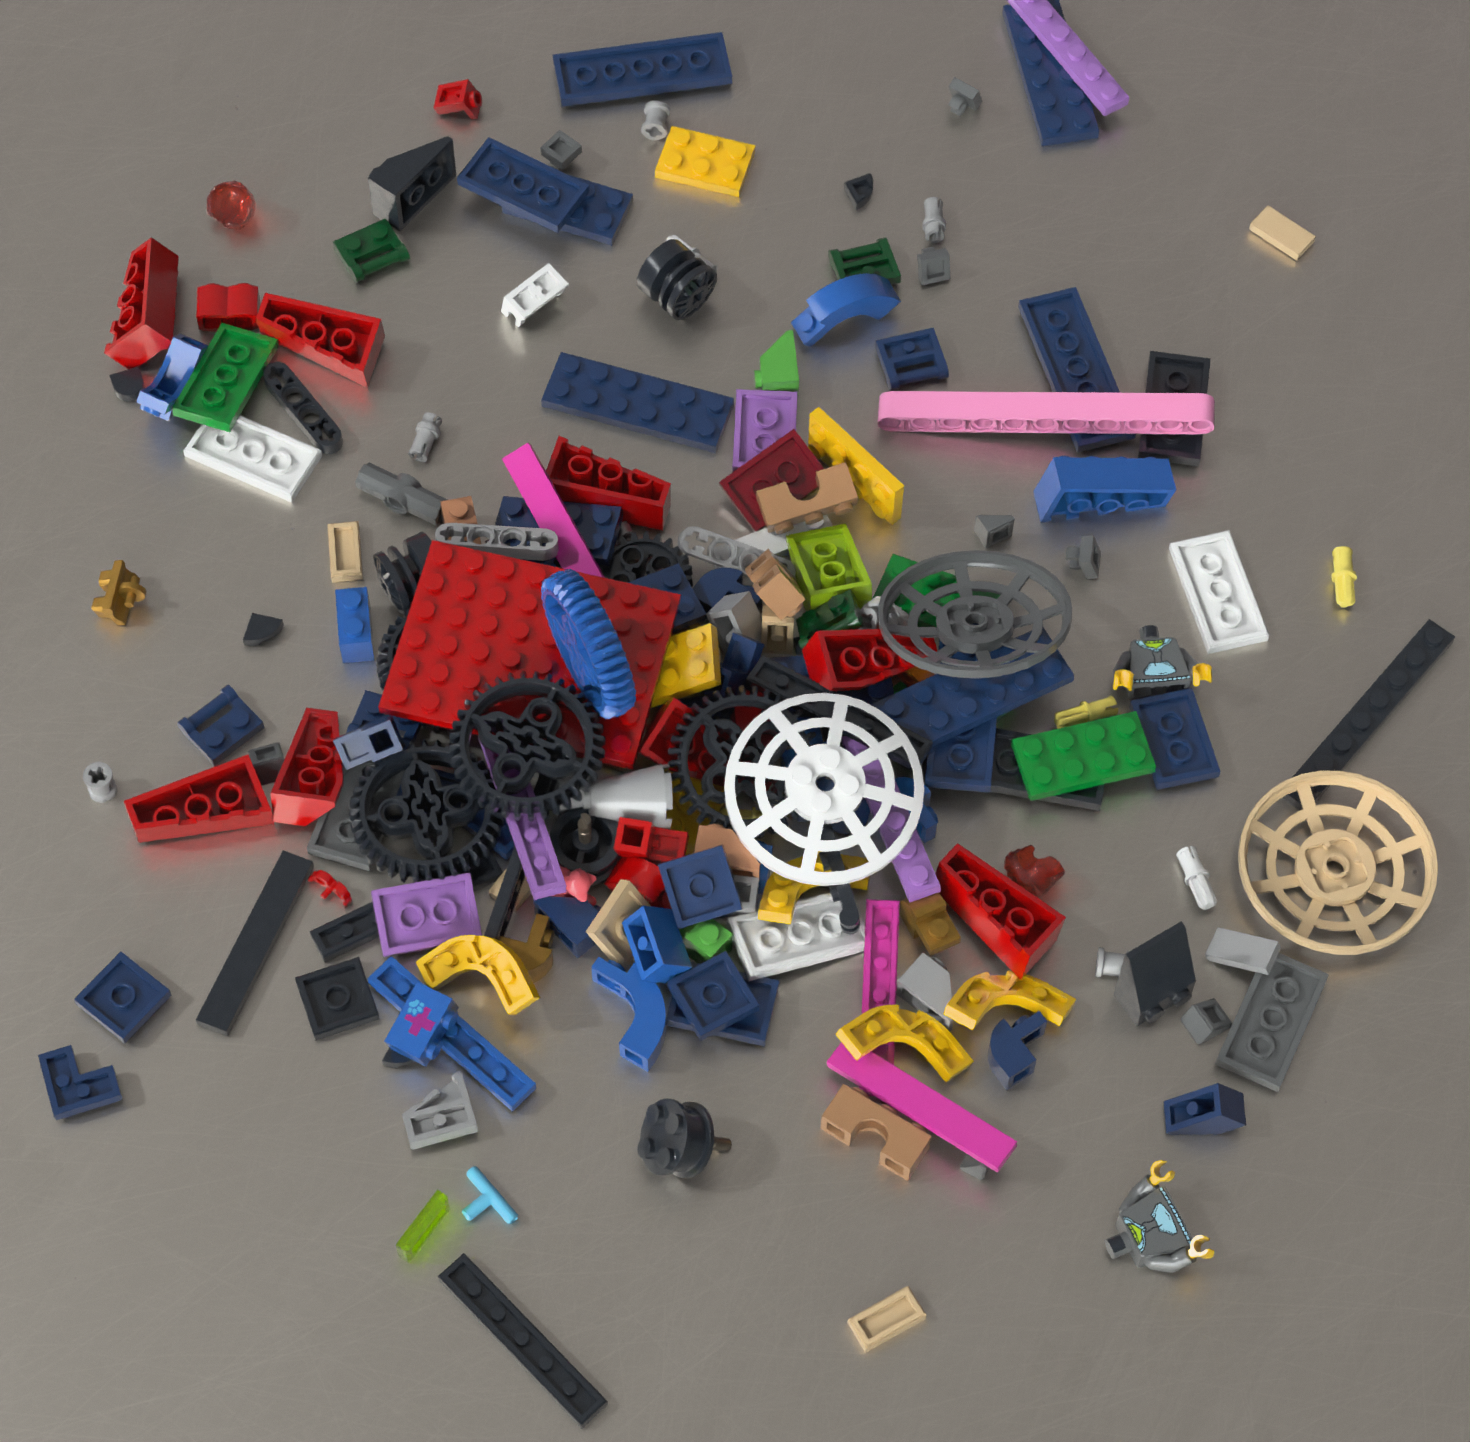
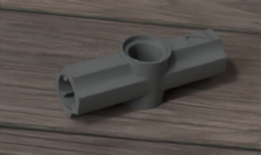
[355,462,448,525]

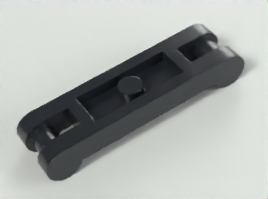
[818,824,860,935]

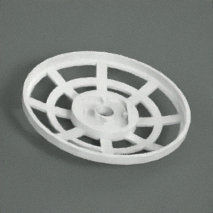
[724,693,924,886]

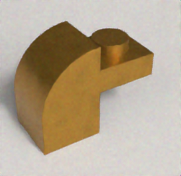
[899,893,961,956]
[499,914,554,983]

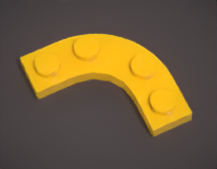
[758,851,871,924]
[416,935,541,1015]
[943,971,1076,1030]
[836,1005,974,1083]

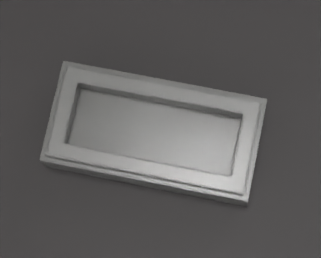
[1205,927,1281,975]

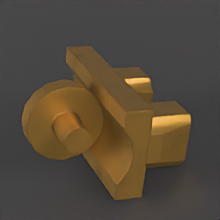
[91,560,147,625]

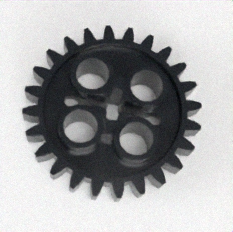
[598,531,693,587]

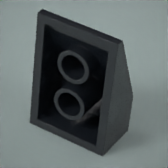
[368,136,457,232]
[1114,921,1196,1026]

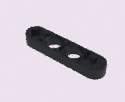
[263,362,343,454]

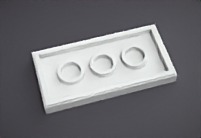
[184,415,322,503]
[1169,530,1269,654]
[726,893,865,981]

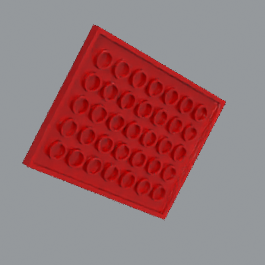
[378,540,681,770]

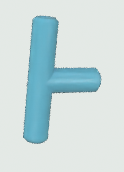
[462,1166,518,1224]

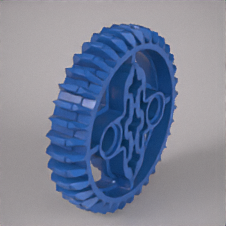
[541,569,636,719]

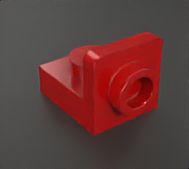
[433,79,482,120]

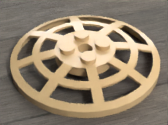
[1238,771,1438,955]

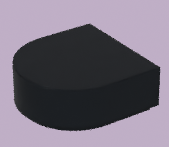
[109,366,145,401]

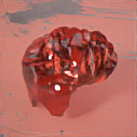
[206,180,256,230]
[1004,845,1065,898]

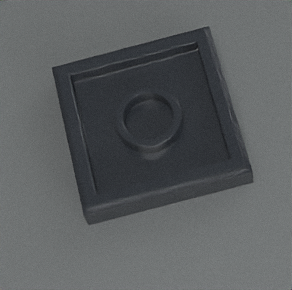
[295,957,380,1041]

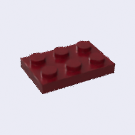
[719,429,824,532]

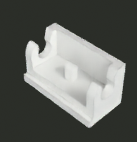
[501,263,569,327]

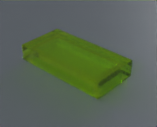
[396,1189,450,1262]

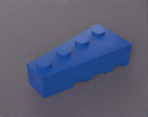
[1033,456,1176,523]

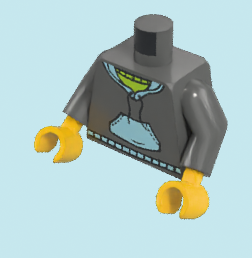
[1113,625,1212,701]
[1105,1160,1215,1273]

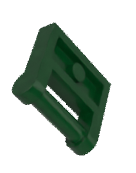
[333,218,410,283]
[828,237,901,285]
[795,589,864,649]

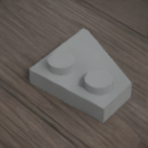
[402,1071,478,1150]

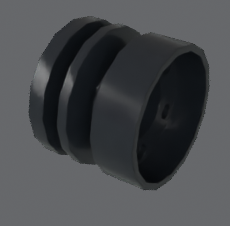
[637,239,717,320]
[373,531,432,614]

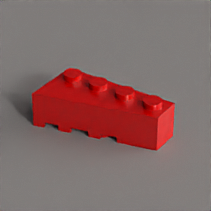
[104,237,179,369]
[256,292,385,388]
[546,436,671,531]
[124,754,274,843]
[935,843,1066,980]

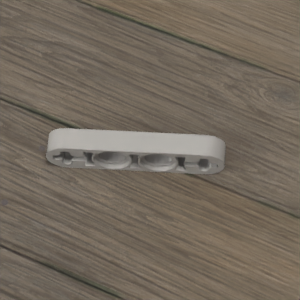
[435,523,559,561]
[678,526,796,578]

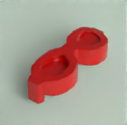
[307,870,352,908]

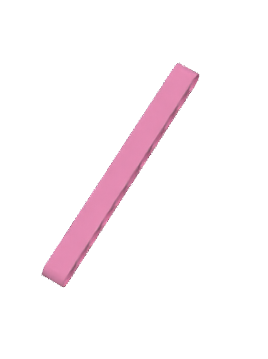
[878,391,1215,434]

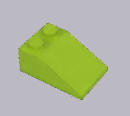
[786,523,872,611]

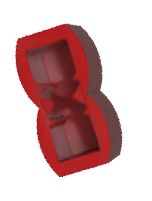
[196,283,260,332]

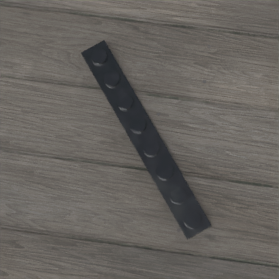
[1283,619,1455,810]

